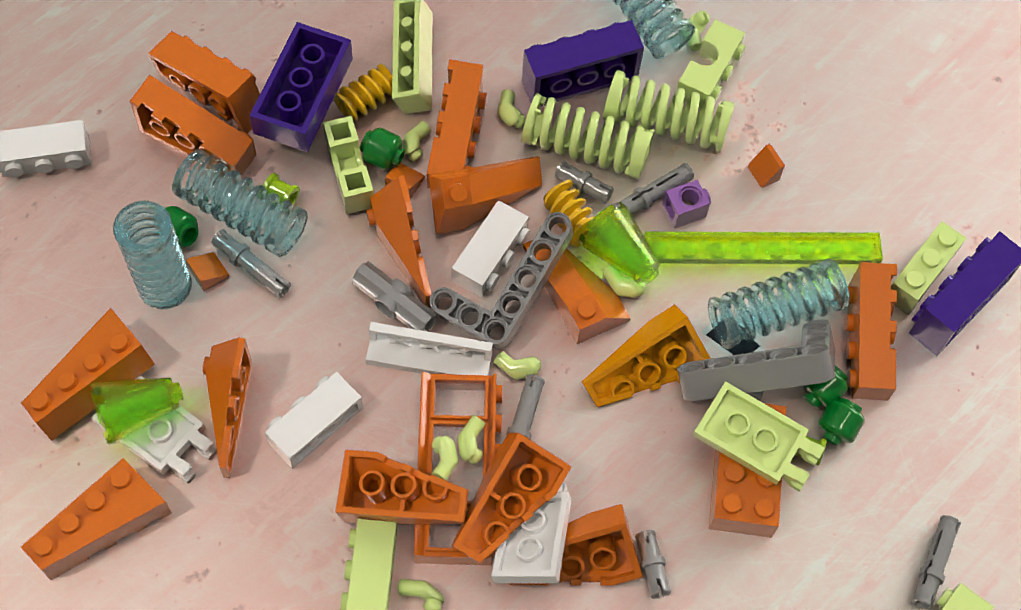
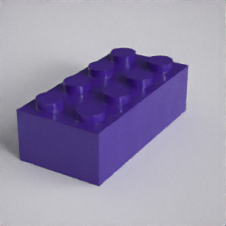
[522,20,644,106]
[249,22,353,152]
[909,231,1021,356]

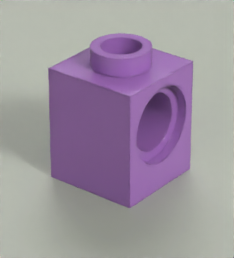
[662,179,711,229]

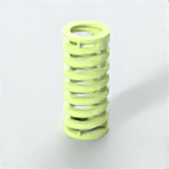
[603,70,735,153]
[521,93,655,180]

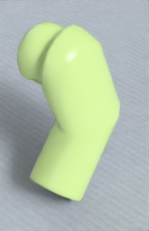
[684,11,710,51]
[497,89,525,128]
[403,121,431,161]
[603,265,646,298]
[493,351,541,380]
[457,415,486,464]
[431,436,458,480]
[398,579,444,610]

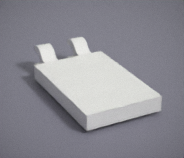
[92,376,217,483]
[491,482,571,583]

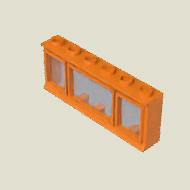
[414,372,502,565]

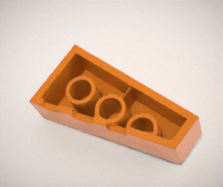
[843,262,897,401]
[20,458,172,580]

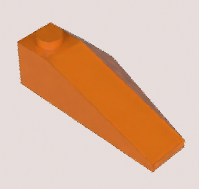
[366,176,431,308]
[203,337,252,479]

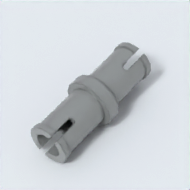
[555,161,614,204]
[635,530,671,598]

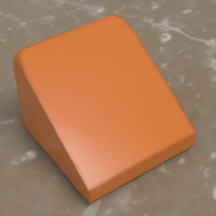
[748,144,785,188]
[385,163,425,199]
[186,252,229,291]

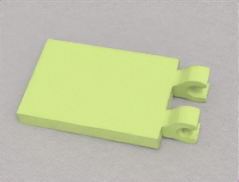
[693,381,825,491]

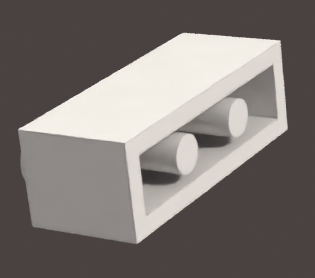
[0,120,92,177]
[451,200,530,298]
[264,371,363,469]

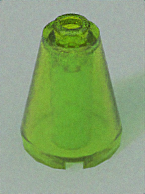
[579,202,660,284]
[90,377,183,445]

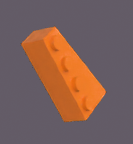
[148,31,260,133]
[427,59,487,188]
[130,75,257,181]
[21,308,155,441]

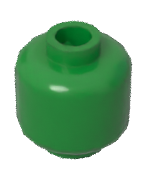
[360,128,405,170]
[153,206,199,250]
[802,365,848,409]
[818,398,865,446]

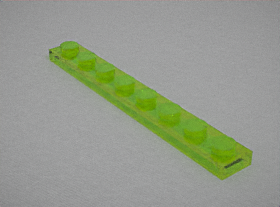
[644,231,883,264]

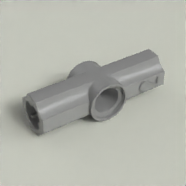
[351,261,437,332]

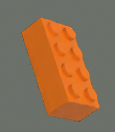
[708,403,786,538]

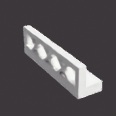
[365,322,493,375]

